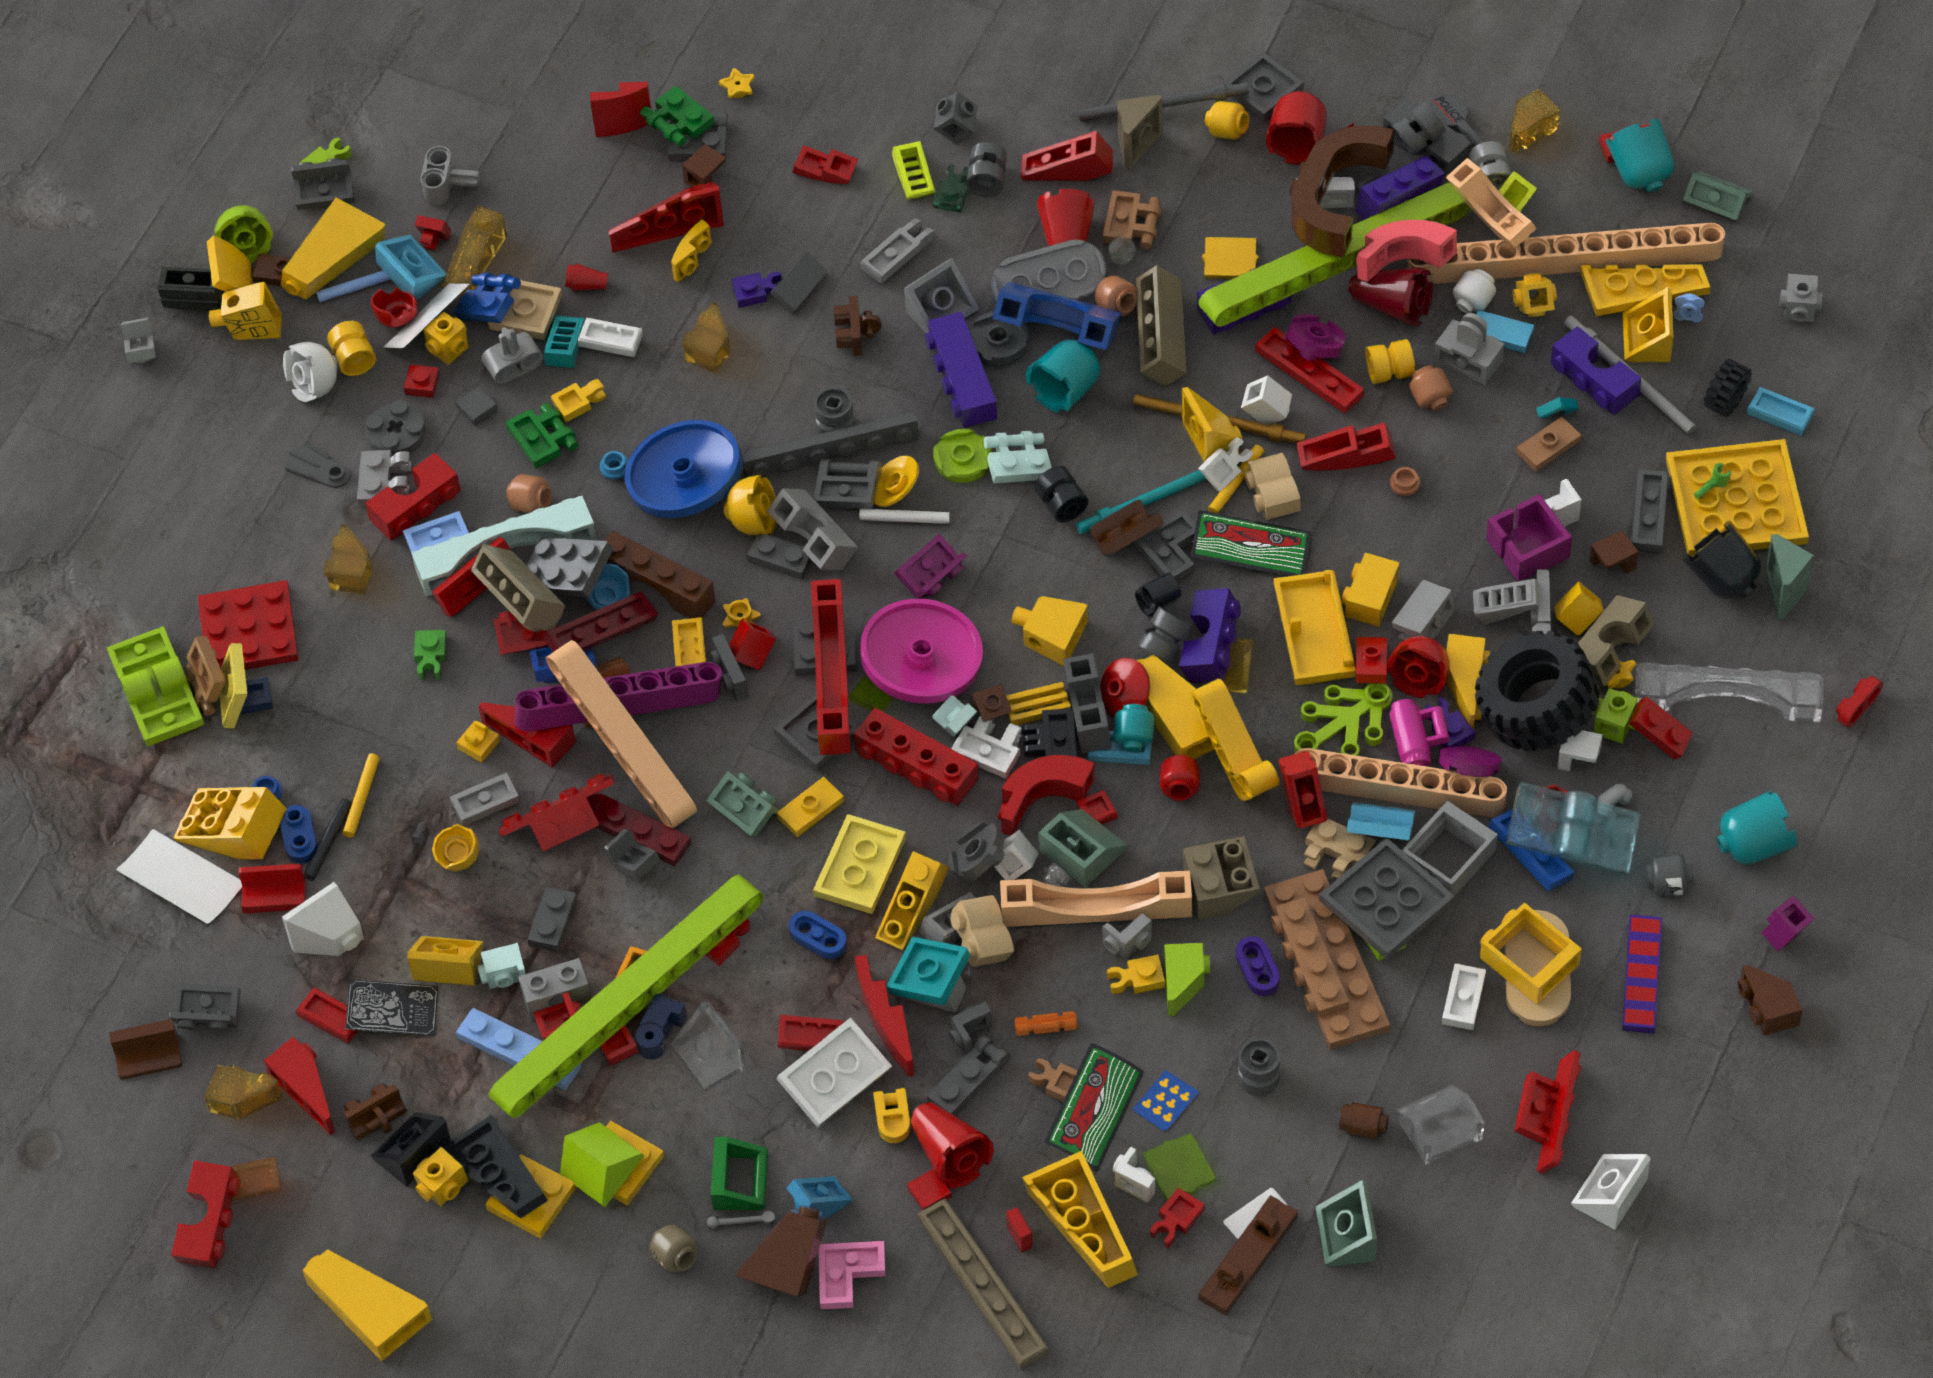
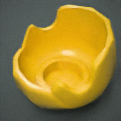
[432,824,480,872]

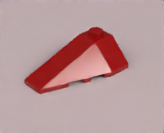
[608,182,724,253]

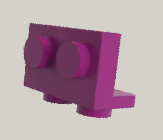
[894,533,967,599]

